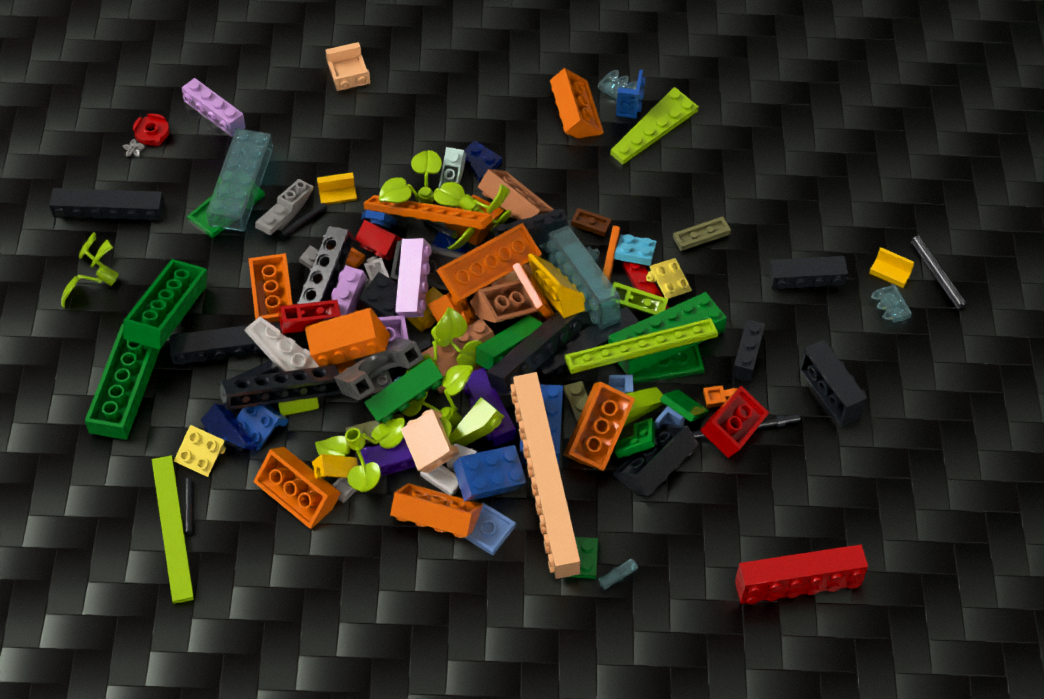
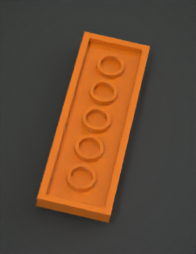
[436,223,542,303]

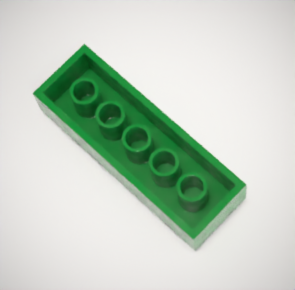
[123,259,207,349]
[608,292,727,375]
[85,324,160,440]

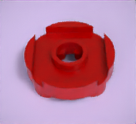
[133,113,170,146]

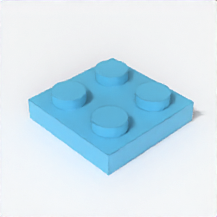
[614,234,657,266]

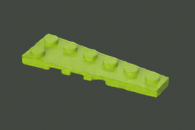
[610,87,699,165]

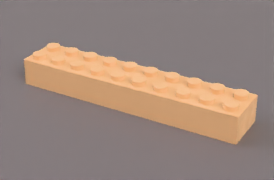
[510,372,580,579]

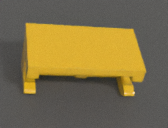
[312,454,358,479]

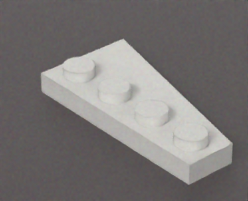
[244,317,319,372]

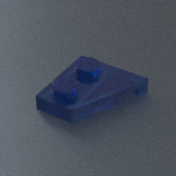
[464,141,502,182]

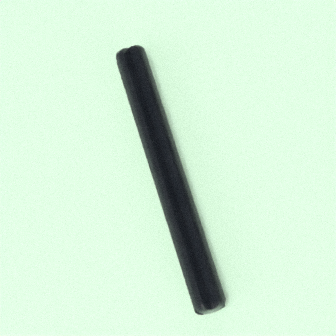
[911,235,967,309]

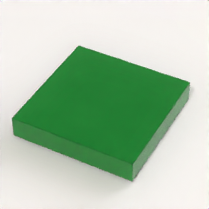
[660,390,709,422]

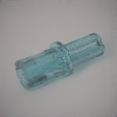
[598,559,638,590]

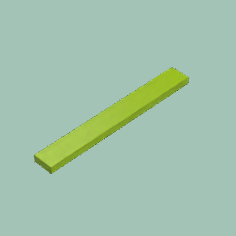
[565,318,718,374]
[152,455,194,604]

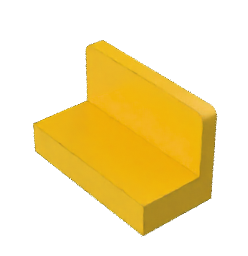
[317,172,357,205]
[869,248,914,288]

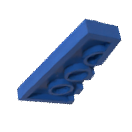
[361,210,398,229]

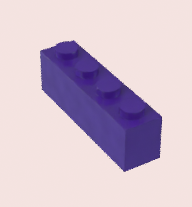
[462,368,516,447]
[359,437,416,476]

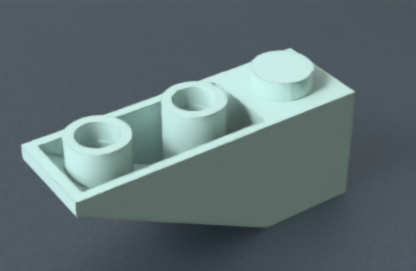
[438,147,466,189]

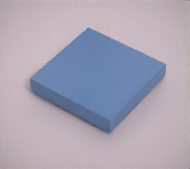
[465,503,516,556]

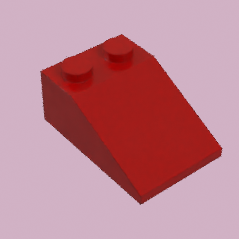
[700,386,769,458]

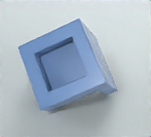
[608,375,633,394]
[655,406,685,430]

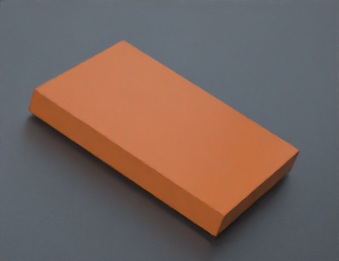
[513,263,554,319]

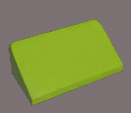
[278,397,319,416]

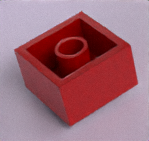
[355,220,403,261]

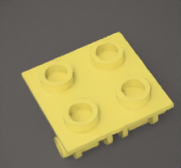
[646,258,692,299]
[174,425,226,477]

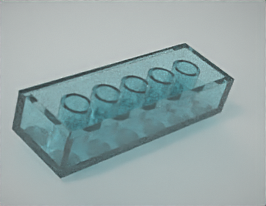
[206,128,273,231]
[547,226,621,330]

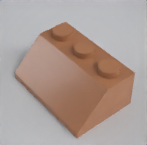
[470,280,539,323]

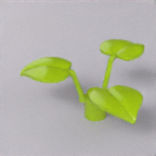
[379,150,465,207]
[447,184,512,250]
[61,232,119,308]
[406,307,483,373]
[402,365,474,438]
[315,418,405,492]

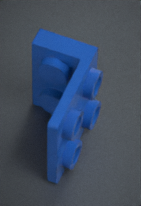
[616,69,646,119]
[230,404,289,451]

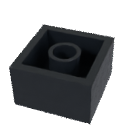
[356,272,398,317]

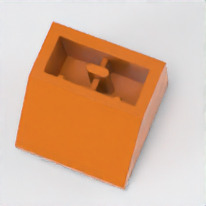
[428,292,477,326]

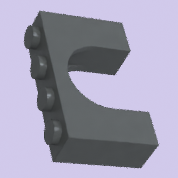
[334,337,424,400]

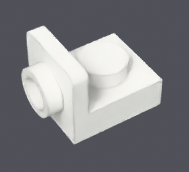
[364,256,389,281]

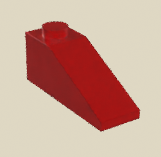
[278,300,341,334]

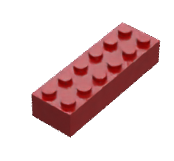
[735,544,868,604]

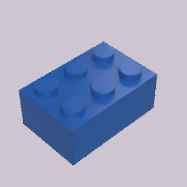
[453,445,527,502]

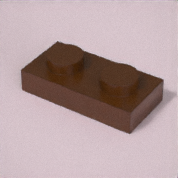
[571,208,612,237]

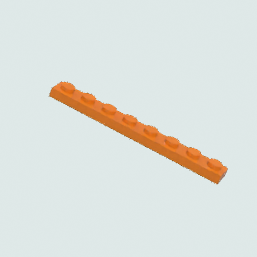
[363,195,493,229]

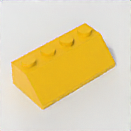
[528,253,586,318]

